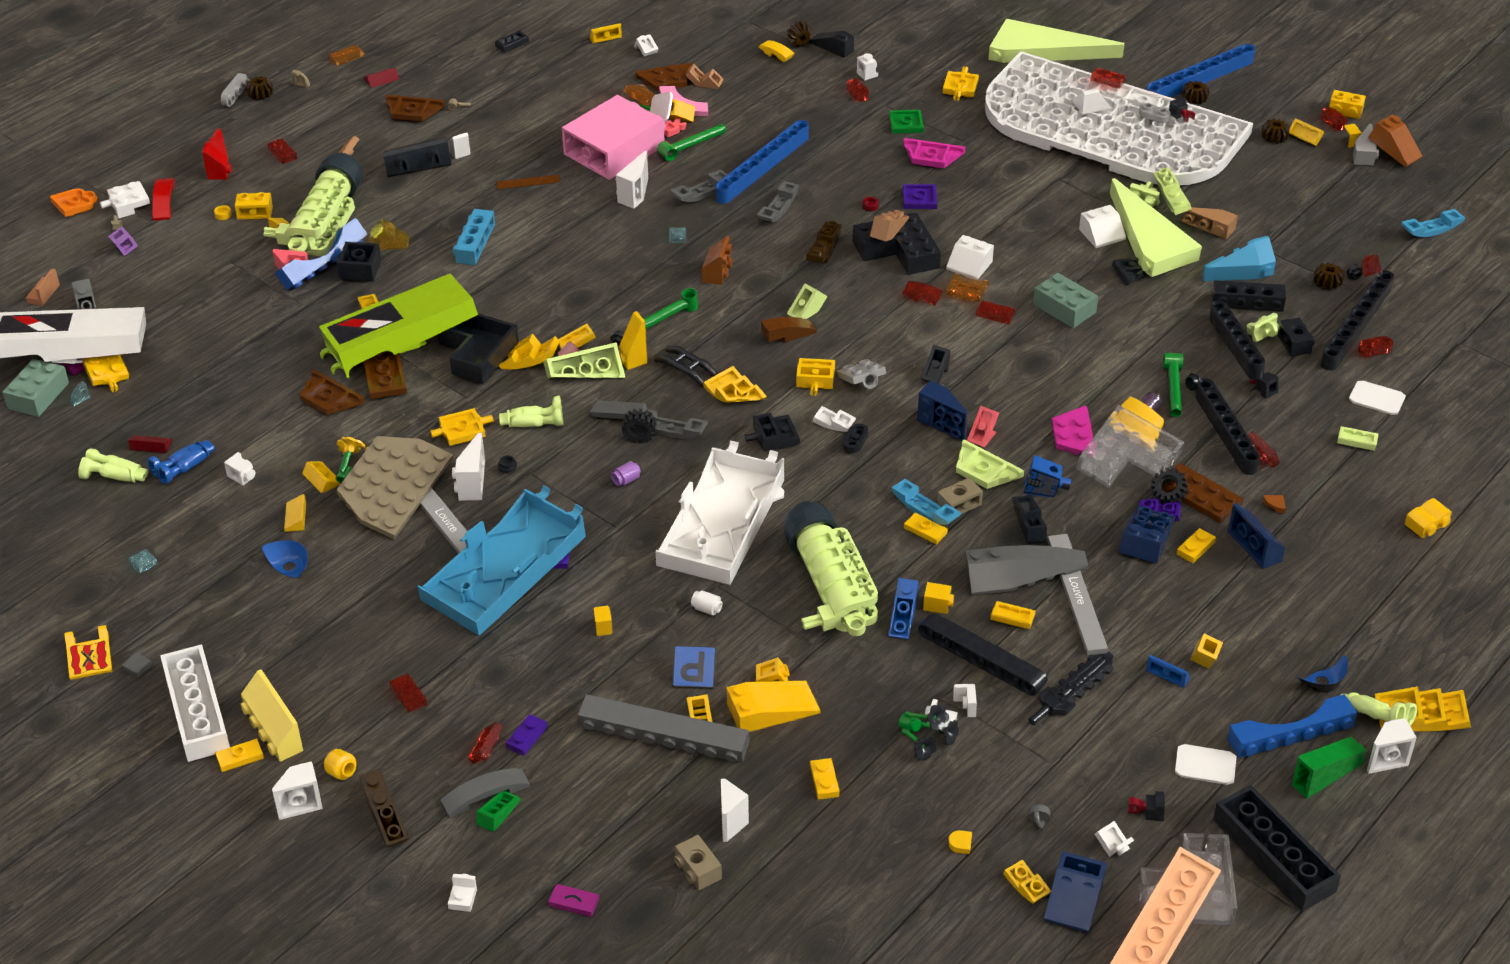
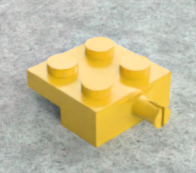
[796,358,835,396]

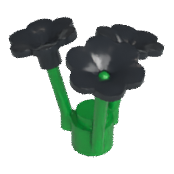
[899,705,959,760]

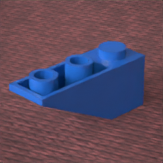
[888,578,919,640]

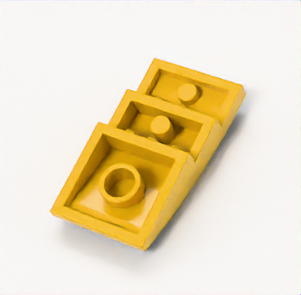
[1375,686,1471,731]

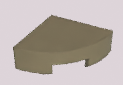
[292,69,310,88]

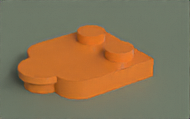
[50,188,98,217]

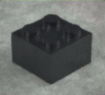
[337,241,381,281]

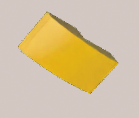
[759,40,794,62]
[1003,860,1051,904]

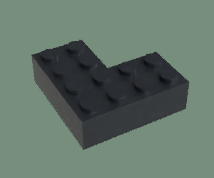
[852,213,941,275]
[438,313,519,384]

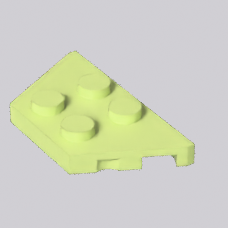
[956,440,1024,489]

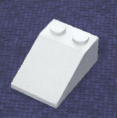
[452,433,485,501]

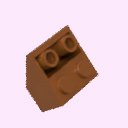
[702,236,733,285]

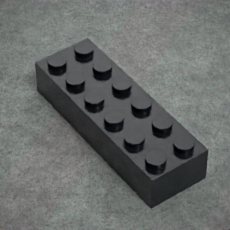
[1213,785,1341,912]

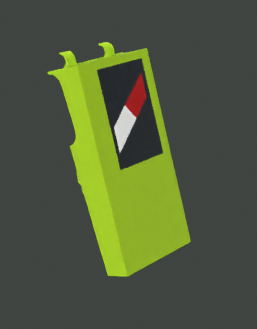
[319,273,478,378]

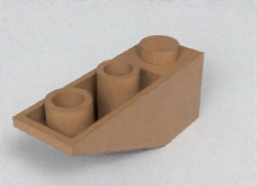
[1181,207,1238,239]
[870,210,909,241]

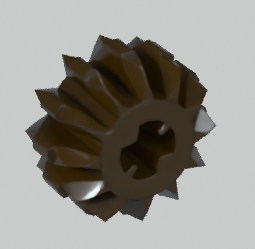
[786,20,813,48]
[246,76,273,100]
[1182,80,1210,105]
[1262,118,1290,144]
[1313,262,1344,290]

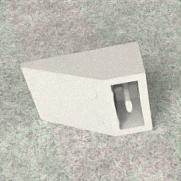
[616,151,648,209]

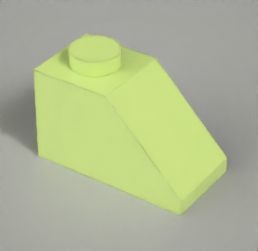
[787,284,827,319]

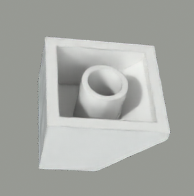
[1079,205,1126,248]
[946,235,994,280]
[1367,718,1417,774]
[272,761,323,820]

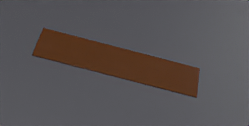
[496,174,560,189]

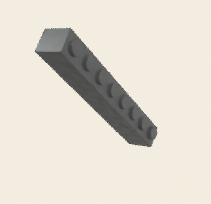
[578,694,750,763]

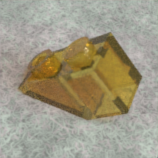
[369,219,410,250]

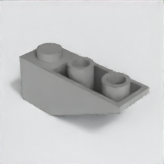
[1353,124,1379,165]

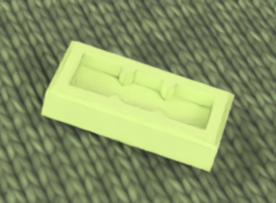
[1337,426,1378,451]

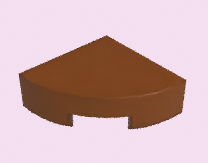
[1263,495,1286,514]

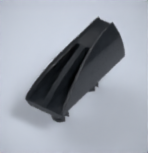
[383,137,451,177]

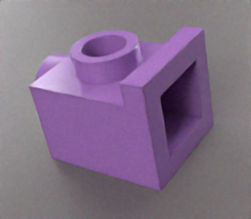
[108,227,138,256]

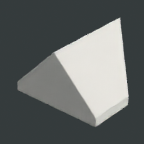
[1072,89,1111,114]

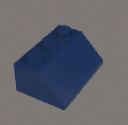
[1228,503,1285,569]

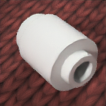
[691,591,723,616]

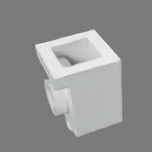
[857,54,878,80]
[224,452,255,485]

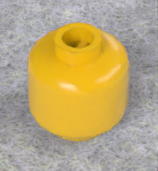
[324,749,357,780]

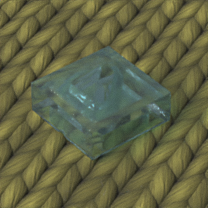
[669,227,687,243]
[129,549,157,573]

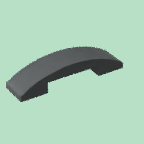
[670,170,728,202]
[756,181,799,222]
[637,409,708,439]
[441,768,530,818]

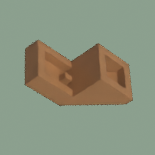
[685,64,724,89]

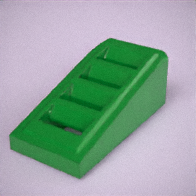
[476,791,520,832]

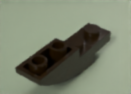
[806,221,842,263]
[359,769,408,848]

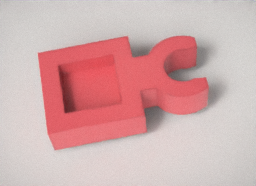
[664,118,686,137]

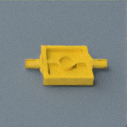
[943,66,979,101]
[82,354,129,392]
[430,408,494,446]

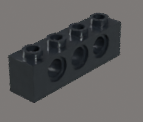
[1212,280,1286,312]

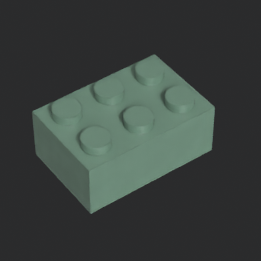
[1033,273,1098,328]
[2,359,69,417]

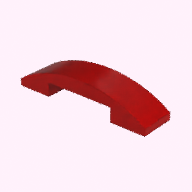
[152,178,175,221]

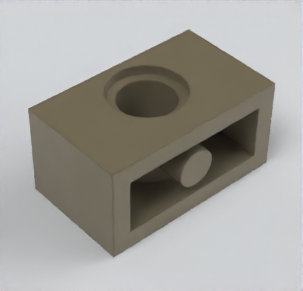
[937,478,983,514]
[674,835,722,890]

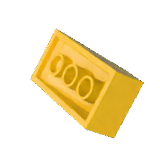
[727,681,820,732]

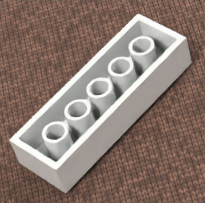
[160,645,230,762]

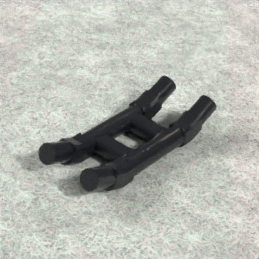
[654,345,718,387]

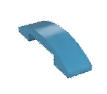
[1401,209,1465,237]
[891,479,961,525]

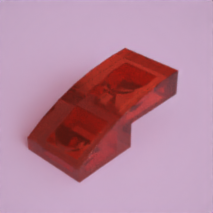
[902,281,943,306]

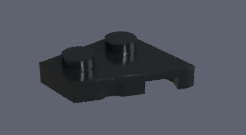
[1112,257,1147,285]

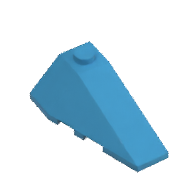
[1202,236,1276,281]

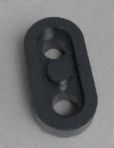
[843,423,868,453]

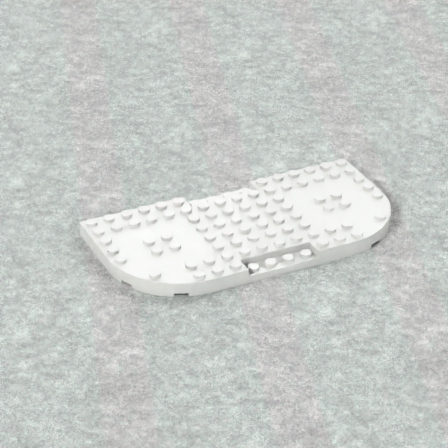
[985,51,1253,186]

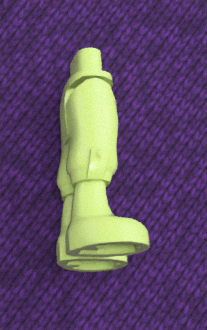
[499,396,563,427]
[78,448,149,483]
[1341,692,1417,725]

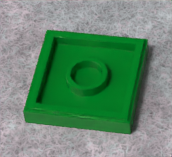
[889,110,924,134]

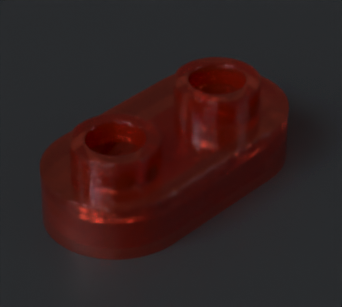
[847,78,869,102]
[1321,107,1348,131]
[1358,336,1394,357]

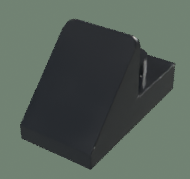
[921,344,951,384]

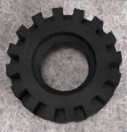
[622,408,657,443]
[1151,468,1188,504]

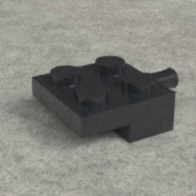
[745,413,800,451]

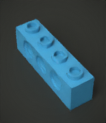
[453,209,495,265]

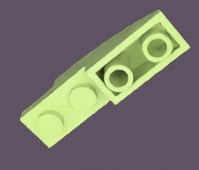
[1153,167,1191,215]

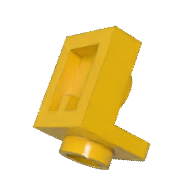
[756,658,790,682]

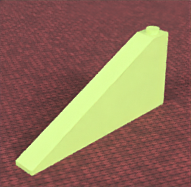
[989,19,1124,63]
[1110,178,1202,277]

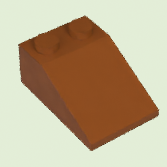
[1368,114,1422,167]

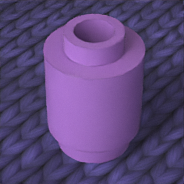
[611,461,641,486]

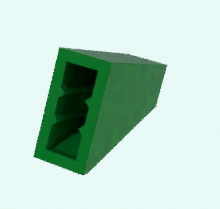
[1291,737,1367,799]

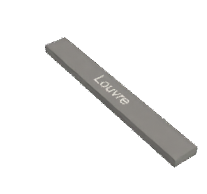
[420,488,467,554]
[1048,534,1108,655]

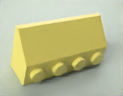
[240,670,303,762]

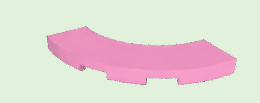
[660,86,708,116]

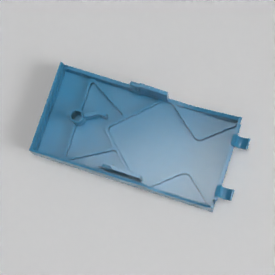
[417,485,586,636]

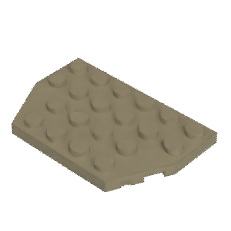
[337,436,453,540]

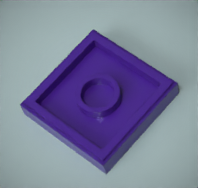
[903,184,937,209]

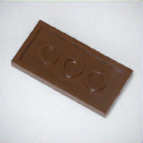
[363,351,407,399]
[1162,463,1244,523]

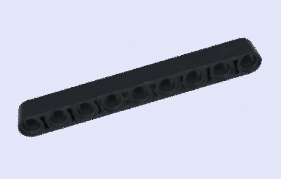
[1321,270,1394,370]

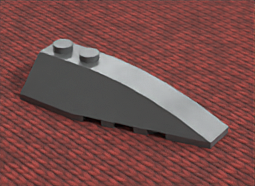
[966,545,1088,596]

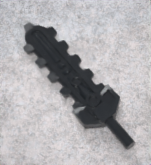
[1028,652,1114,725]

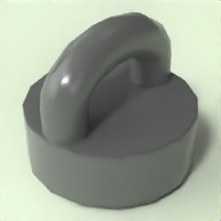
[1028,804,1051,829]

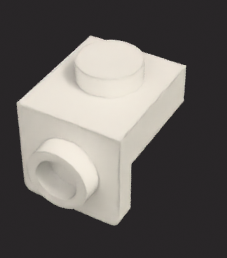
[1095,821,1134,857]

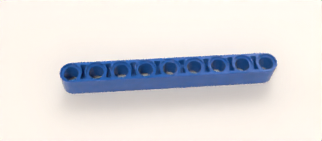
[1146,44,1256,98]
[716,120,809,204]

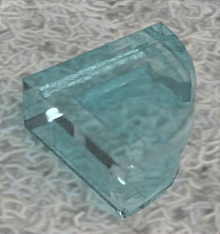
[70,381,90,406]

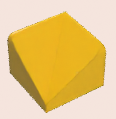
[1344,124,1362,148]
[594,606,612,636]

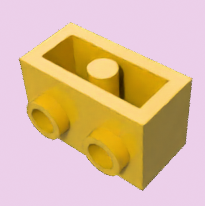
[1328,90,1366,119]
[235,192,273,219]

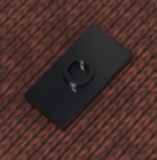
[495,31,529,52]

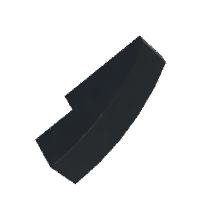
[1012,495,1047,543]

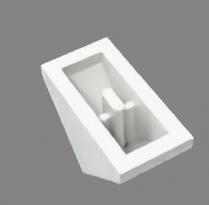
[448,133,470,159]

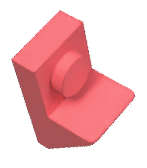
[273,249,308,269]
[967,406,999,447]

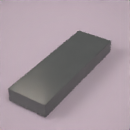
[590,400,647,419]

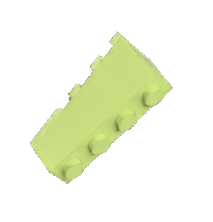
[543,343,625,379]

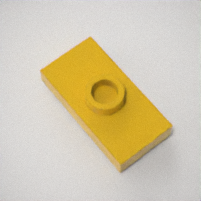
[1289,118,1324,146]
[558,324,596,349]
[904,513,948,545]
[990,601,1036,629]
[215,739,264,772]

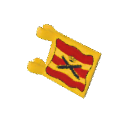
[65,625,112,680]

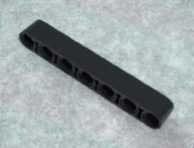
[1210,300,1265,380]
[1195,378,1260,475]
[918,613,1048,696]

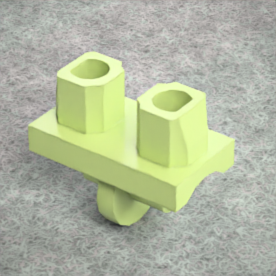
[1130,181,1160,207]
[1246,313,1279,342]

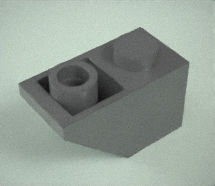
[72,279,97,310]

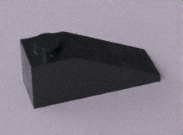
[809,31,854,58]

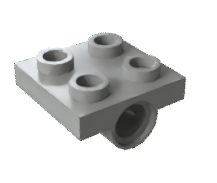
[837,359,886,389]

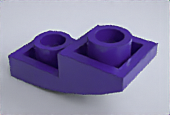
[1139,498,1181,521]

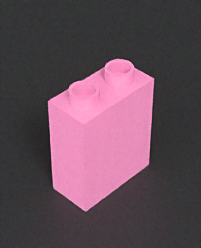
[562,95,666,180]

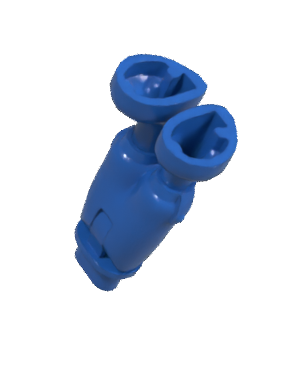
[147,440,215,484]

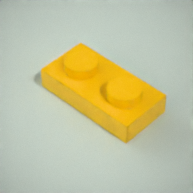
[1177,528,1216,563]
[810,758,839,800]

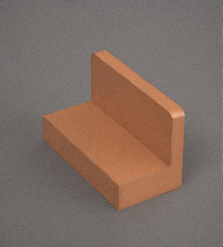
[26,269,60,306]

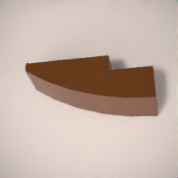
[761,317,817,343]

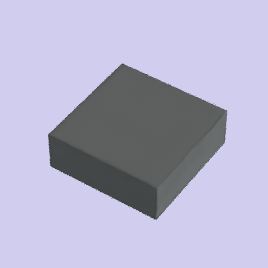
[122,652,153,678]

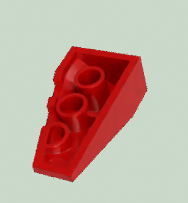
[202,128,232,180]

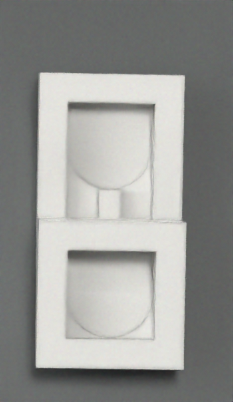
[812,406,856,432]

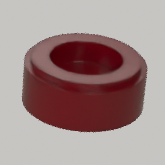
[862,197,879,212]

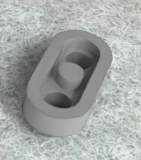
[1139,103,1171,123]

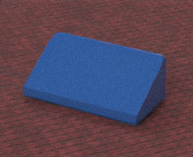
[1146,655,1190,688]

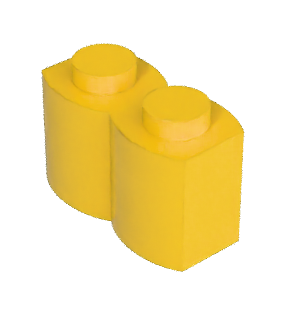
[1405,498,1452,538]

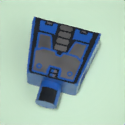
[1023,455,1071,497]

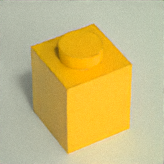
[923,582,954,614]
[1190,634,1223,669]

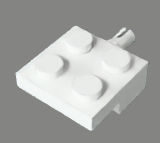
[100,181,150,218]

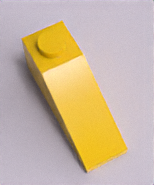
[619,311,647,370]

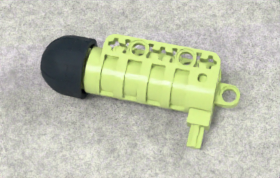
[263,153,362,256]
[784,501,878,636]

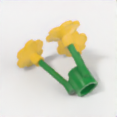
[335,437,368,484]

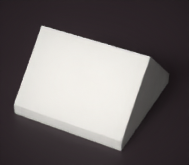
[721,779,749,842]

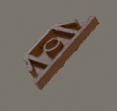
[635,62,693,91]
[385,94,445,122]
[300,369,365,415]

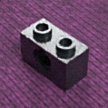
[1277,317,1315,357]

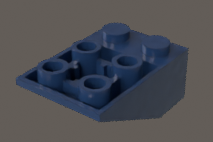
[917,381,968,441]
[1119,506,1176,563]
[1044,851,1107,933]

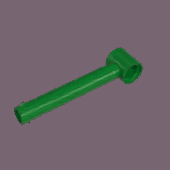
[657,124,726,161]
[644,288,698,329]
[1163,353,1183,417]

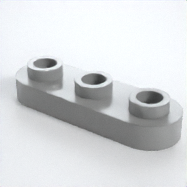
[221,73,249,107]

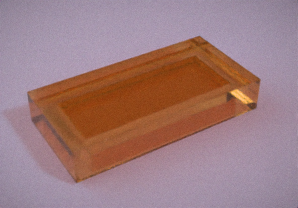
[329,45,364,66]

